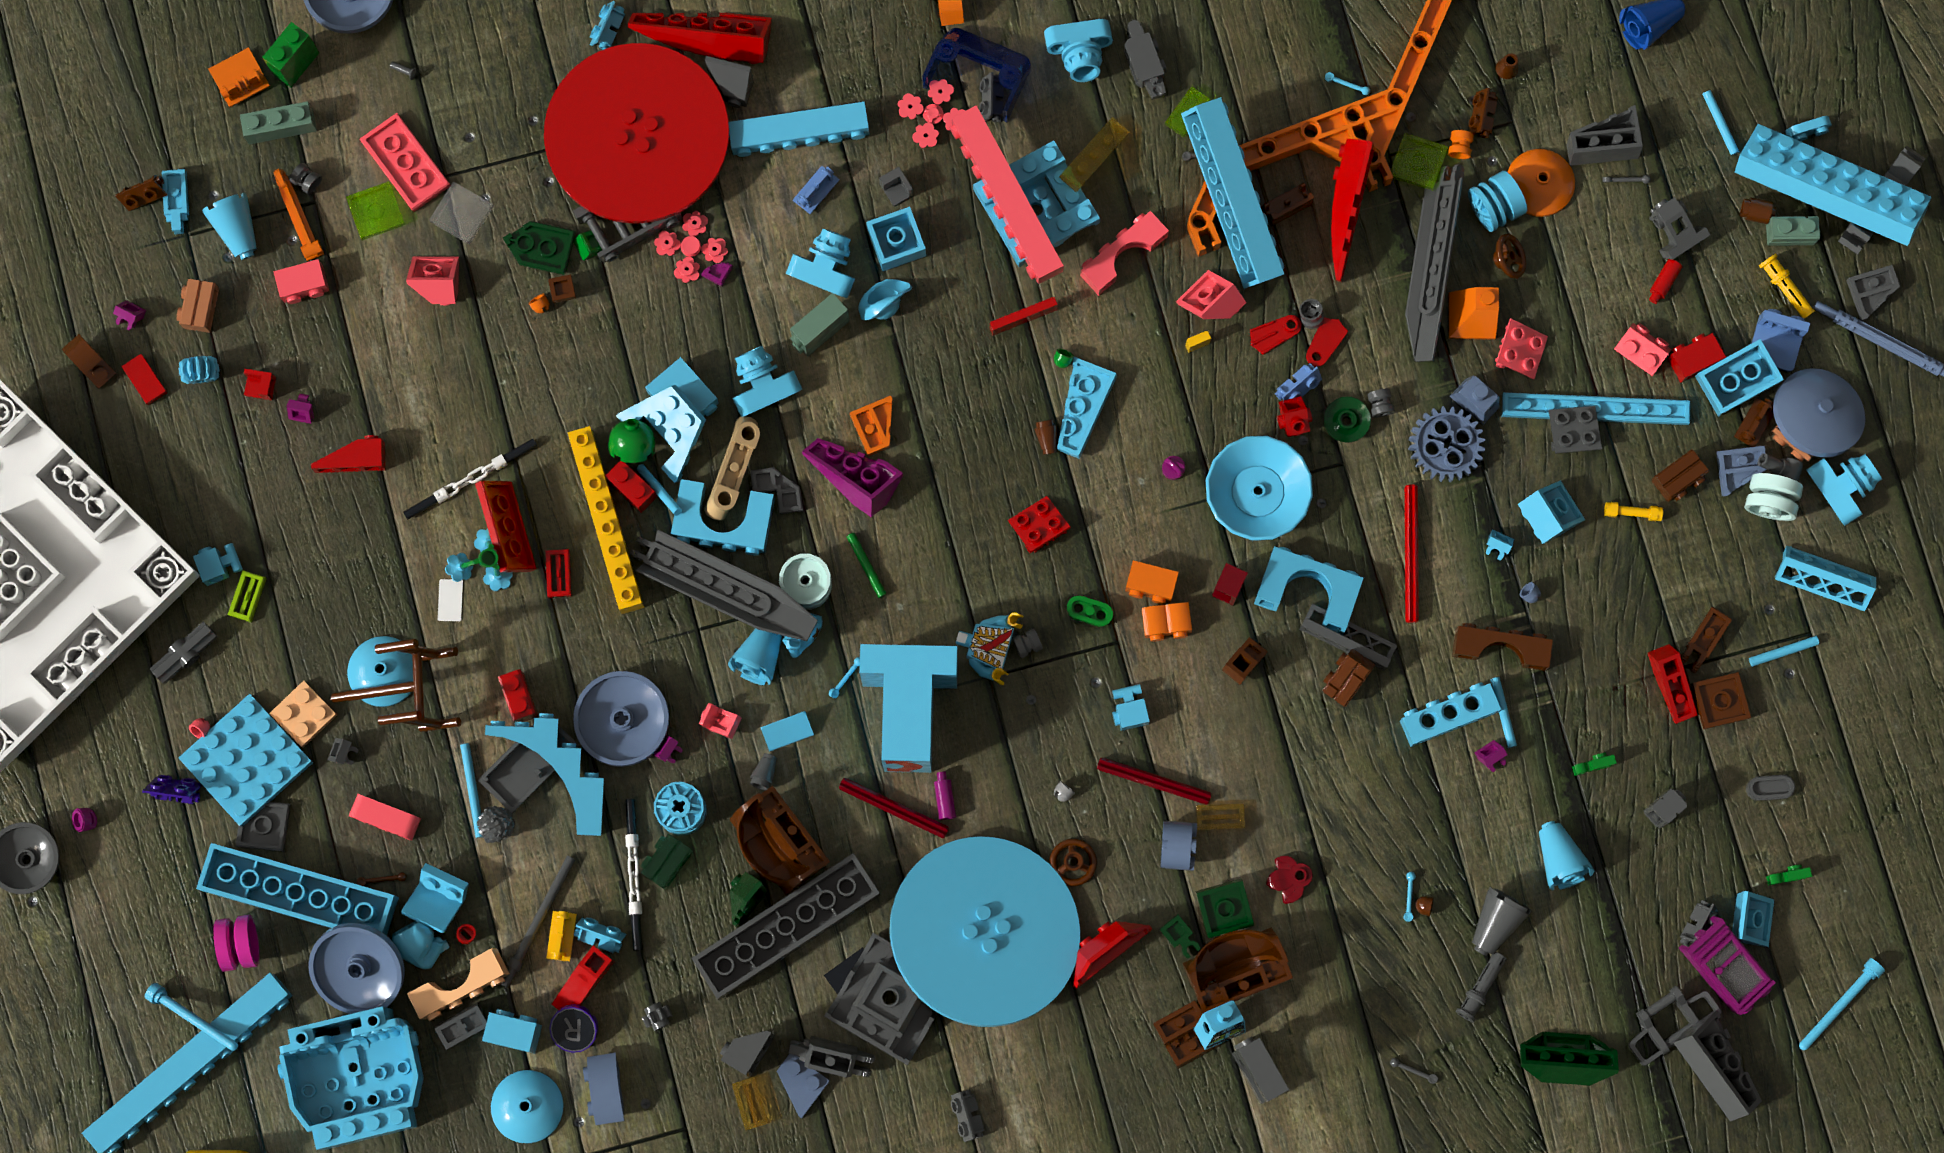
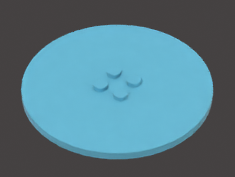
[890,837,1080,1027]

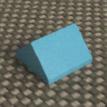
[1732,891,1774,947]

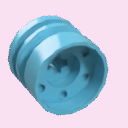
[1468,171,1527,232]
[654,782,707,836]

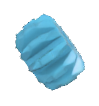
[178,356,220,384]

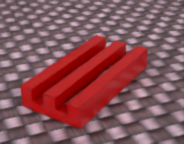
[545,549,572,598]

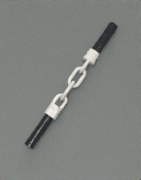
[403,438,537,520]
[625,799,642,951]

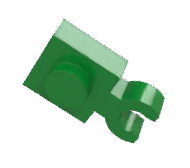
[1572,752,1617,776]
[1766,864,1812,886]

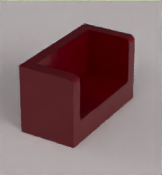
[1212,563,1248,606]

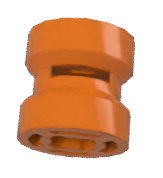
[1448,130,1474,159]

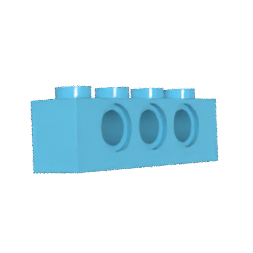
[1400,682,1501,747]

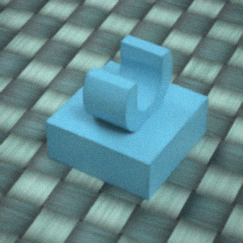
[1486,529,1514,560]

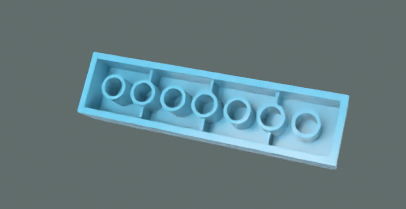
[1181,97,1284,289]
[1734,124,1931,246]
[196,843,399,936]

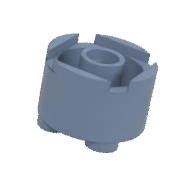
[1160,821,1197,871]

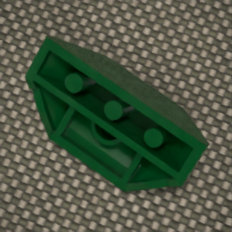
[1520,1032,1619,1086]

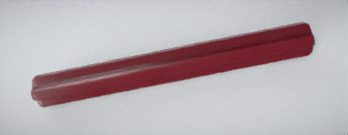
[1097,757,1211,805]
[839,778,949,838]

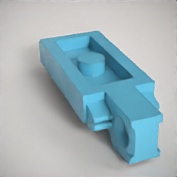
[162,169,189,234]

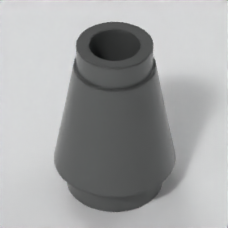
[750,753,777,790]

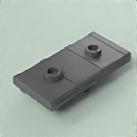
[478,724,580,814]

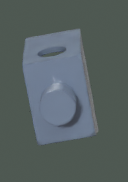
[1450,375,1499,425]

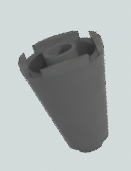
[1472,886,1532,956]

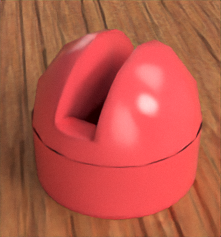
[189,718,210,739]

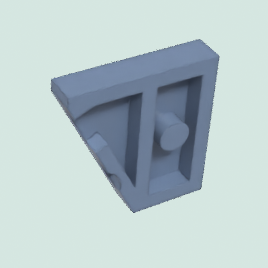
[1716,446,1767,496]
[777,1054,830,1118]

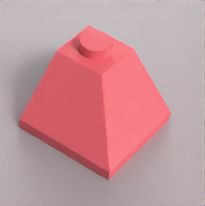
[406,256,459,306]
[1176,270,1246,319]

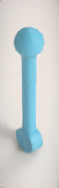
[1325,72,1370,95]
[829,657,860,698]
[1403,872,1416,922]

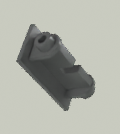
[979,72,1004,122]
[1680,900,1719,947]
[951,1090,985,1142]

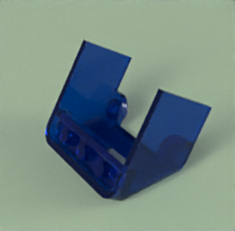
[922,28,1031,123]

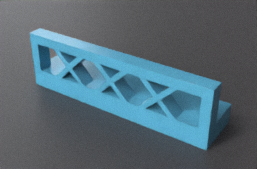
[1775,546,1876,611]

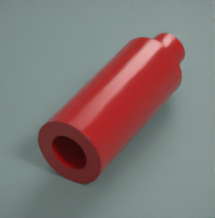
[1649,259,1683,304]

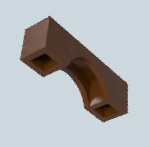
[1452,623,1553,671]

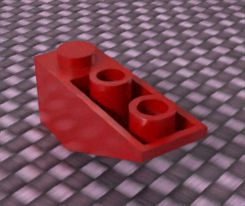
[551,945,615,1010]

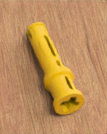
[1759,253,1815,319]

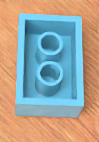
[1695,339,1784,417]

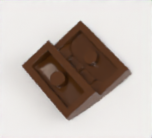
[1153,1000,1220,1069]

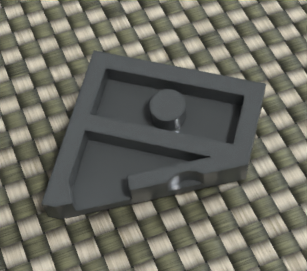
[1846,265,1900,321]

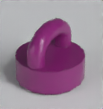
[1162,456,1185,480]
[72,807,98,832]

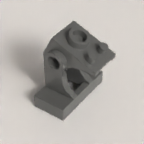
[1649,197,1710,260]

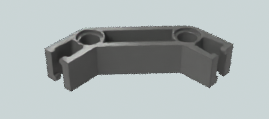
[1838,146,1926,255]

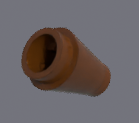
[1496,53,1519,79]
[1034,420,1057,455]

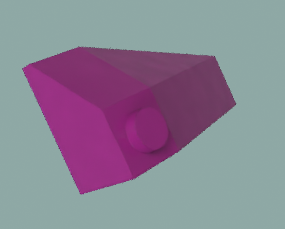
[802,438,903,518]

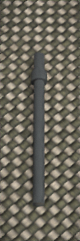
[501,856,575,988]

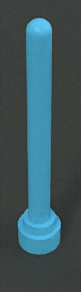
[1799,958,1885,1050]
[145,983,238,1051]

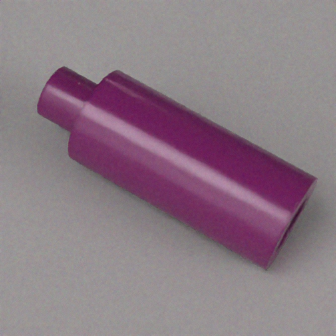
[934,771,956,820]

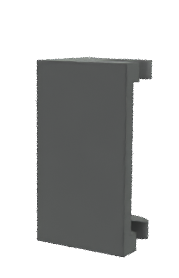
[434,1002,487,1050]

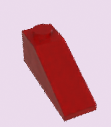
[311,435,386,473]
[1648,644,1697,724]

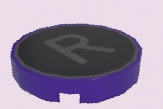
[549,1004,598,1053]

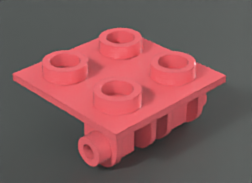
[1495,319,1548,380]

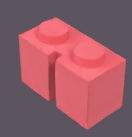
[273,259,329,304]

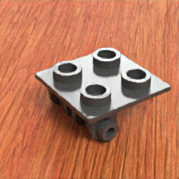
[1548,406,1602,454]

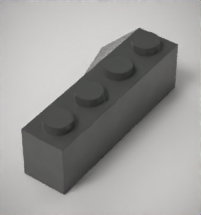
[1674,1009,1762,1121]

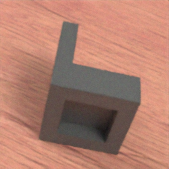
[879,167,913,206]

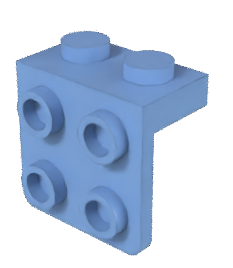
[1751,309,1810,372]

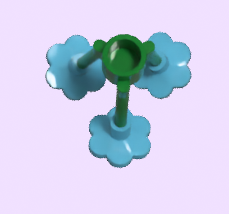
[445,528,513,591]

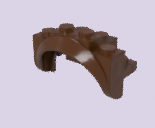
[729,786,830,896]
[1182,927,1293,1013]

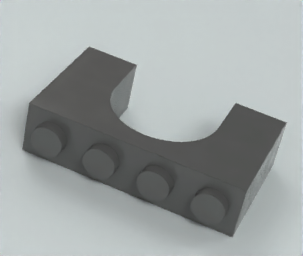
[1231,1036,1289,1104]

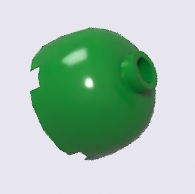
[608,418,655,463]

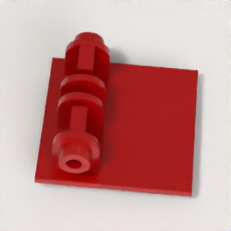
[1008,496,1071,554]

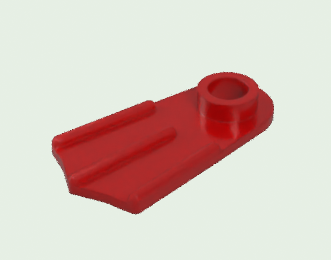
[1249,315,1301,355]
[1306,317,1348,367]

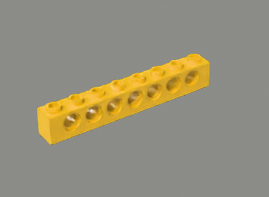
[568,426,644,614]

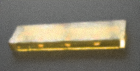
[1059,117,1129,192]

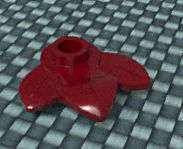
[1266,856,1313,904]

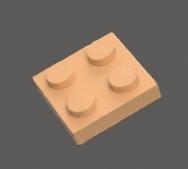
[269,681,337,748]

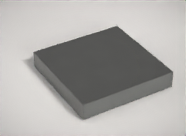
[236,802,291,852]

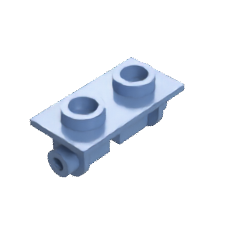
[792,166,840,214]
[1275,363,1322,401]

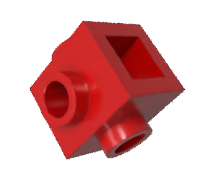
[1277,396,1312,437]

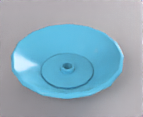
[1206,436,1313,541]

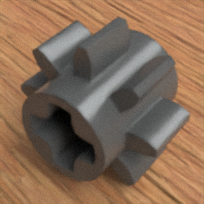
[642,1002,673,1031]

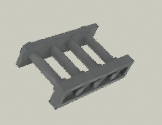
[573,206,682,263]

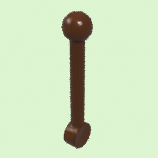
[357,872,407,886]

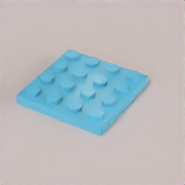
[178,694,313,827]

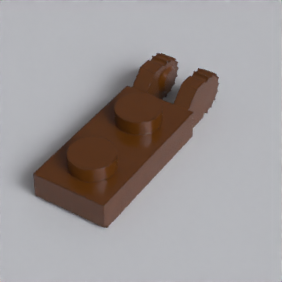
[1681,606,1732,673]

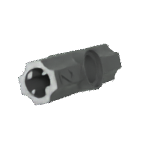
[150,621,218,685]

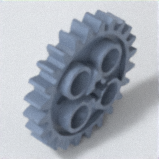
[1408,406,1485,482]

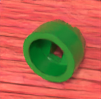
[1054,348,1074,368]

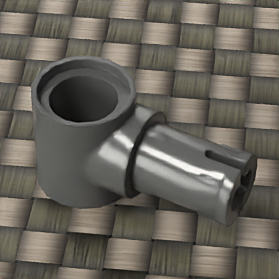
[1757,453,1803,481]

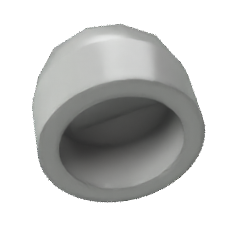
[1054,781,1075,802]

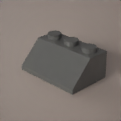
[720,1030,775,1078]

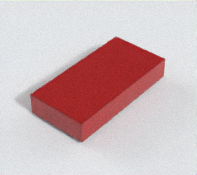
[121,354,167,405]

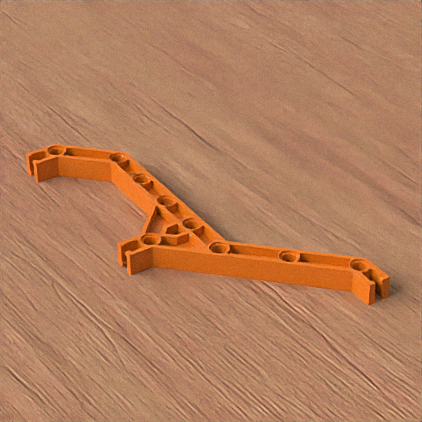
[1187,0,1452,257]

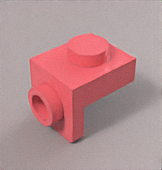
[699,703,742,739]

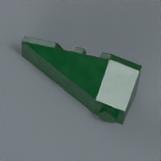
[730,872,768,928]

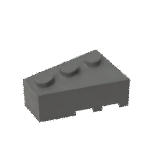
[1566,105,1643,166]

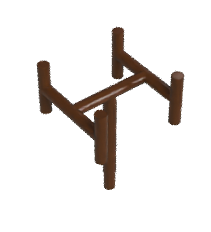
[331,639,461,732]

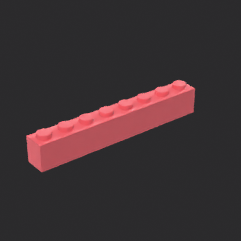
[950,105,1064,284]

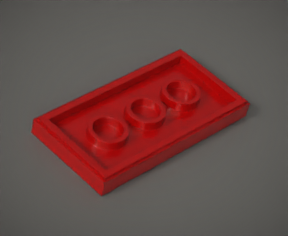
[475,481,536,573]

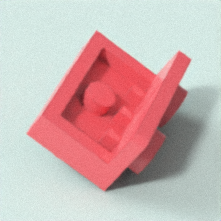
[1614,323,1671,376]

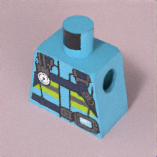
[1194,1000,1246,1050]

